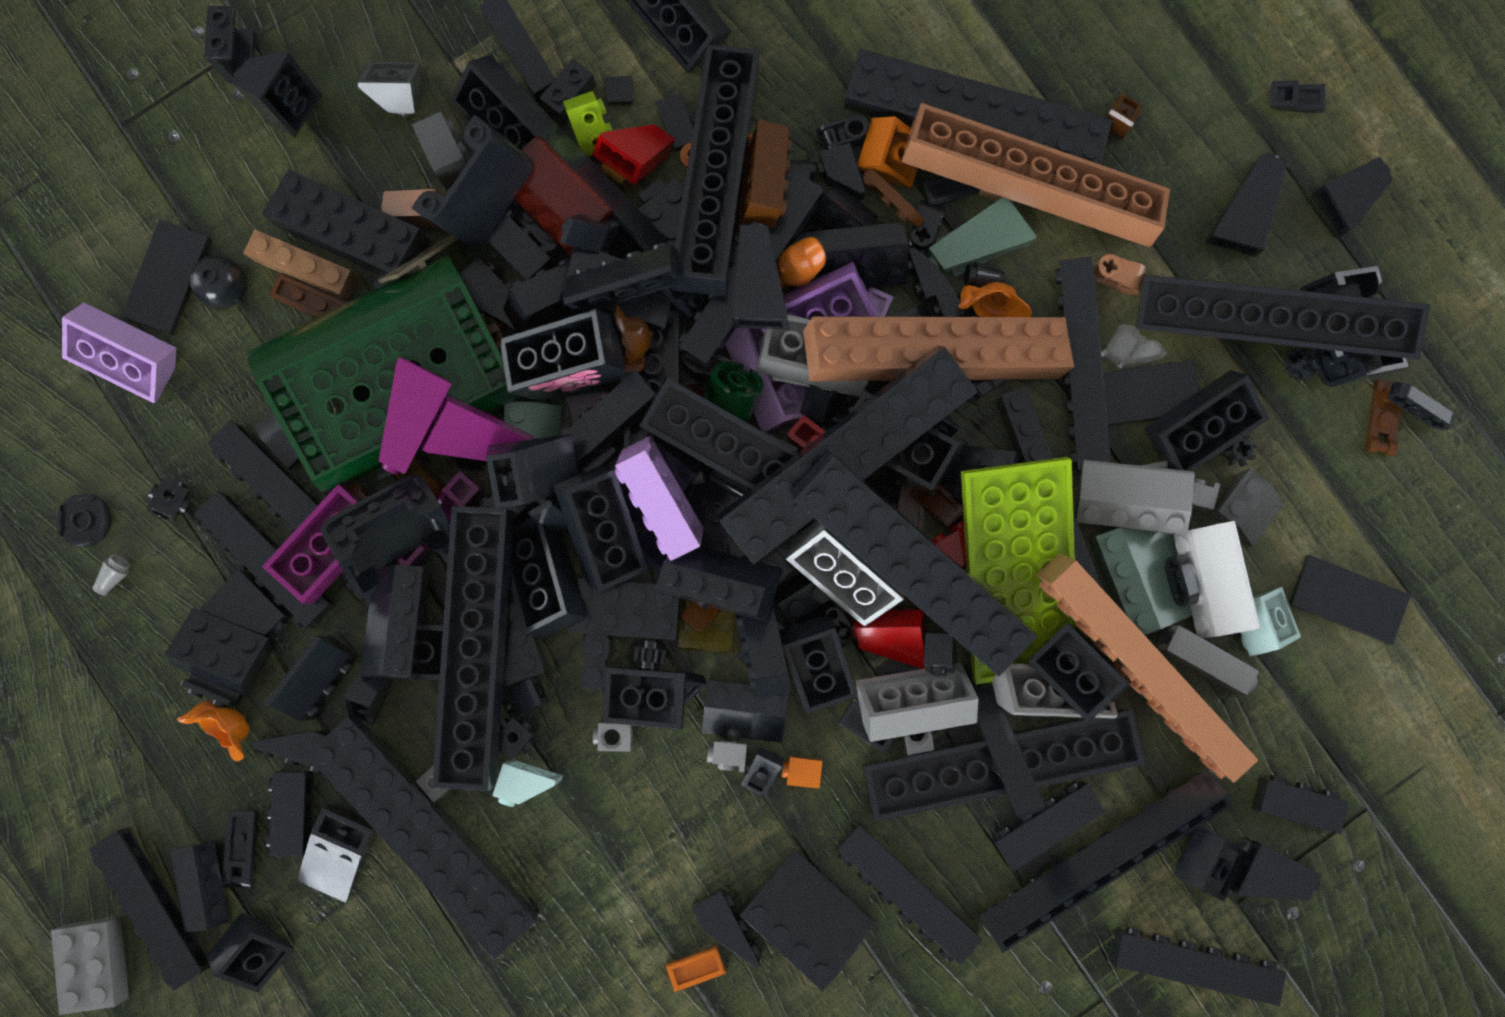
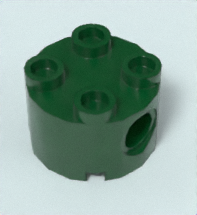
[702,361,764,421]

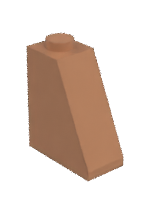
[381,189,445,230]

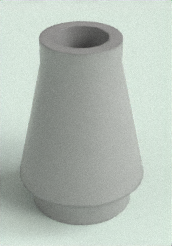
[92,555,130,596]

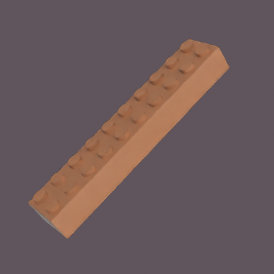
[902,103,1170,247]
[803,317,1074,381]
[1036,553,1258,783]

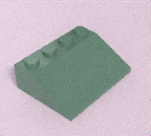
[1089,527,1192,635]

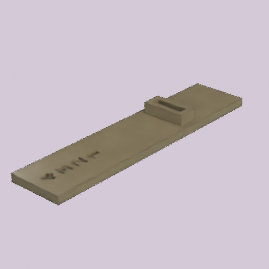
[379,234,458,283]

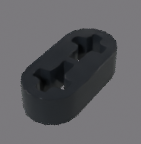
[1165,555,1200,607]

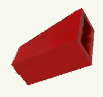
[592,124,675,185]
[852,610,927,669]

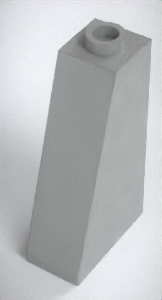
[1154,625,1259,695]

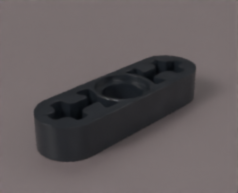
[1387,382,1454,430]

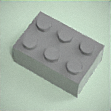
[51,916,129,1015]

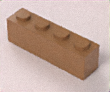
[243,229,359,301]

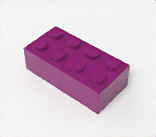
[262,484,361,604]

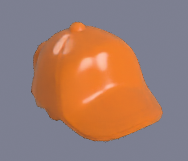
[776,237,826,289]
[959,282,1032,317]
[177,701,250,761]

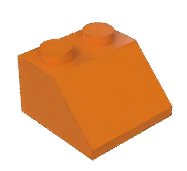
[857,117,918,189]

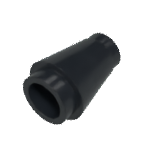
[964,262,1005,288]

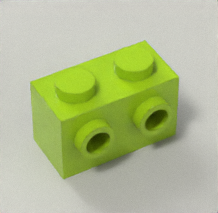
[563,91,613,157]

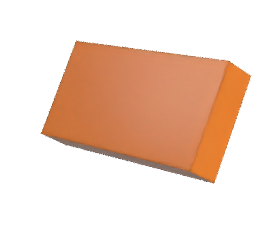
[666,945,727,992]

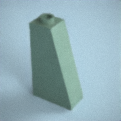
[926,197,1037,275]

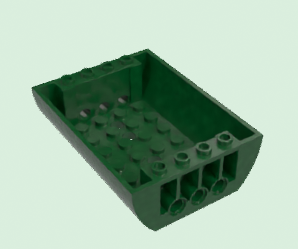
[247,255,522,496]

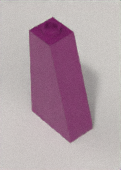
[379,356,451,475]
[420,395,535,461]

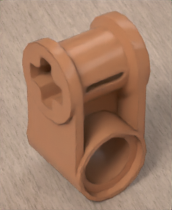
[1093,254,1146,295]

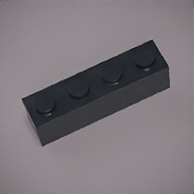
[991,781,1106,871]

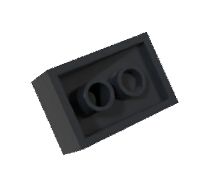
[603,667,686,729]

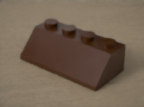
[737,120,792,236]

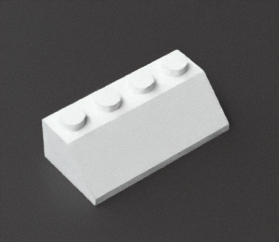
[1173,521,1260,638]

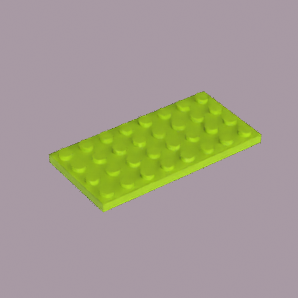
[961,457,1077,684]

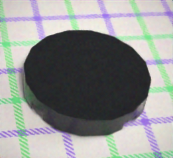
[55,494,112,547]

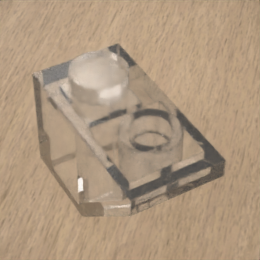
[1101,323,1167,369]

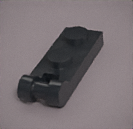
[222,810,258,888]

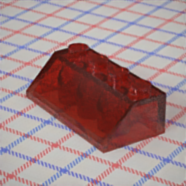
[514,136,612,256]

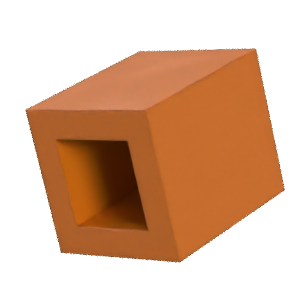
[782,755,823,789]

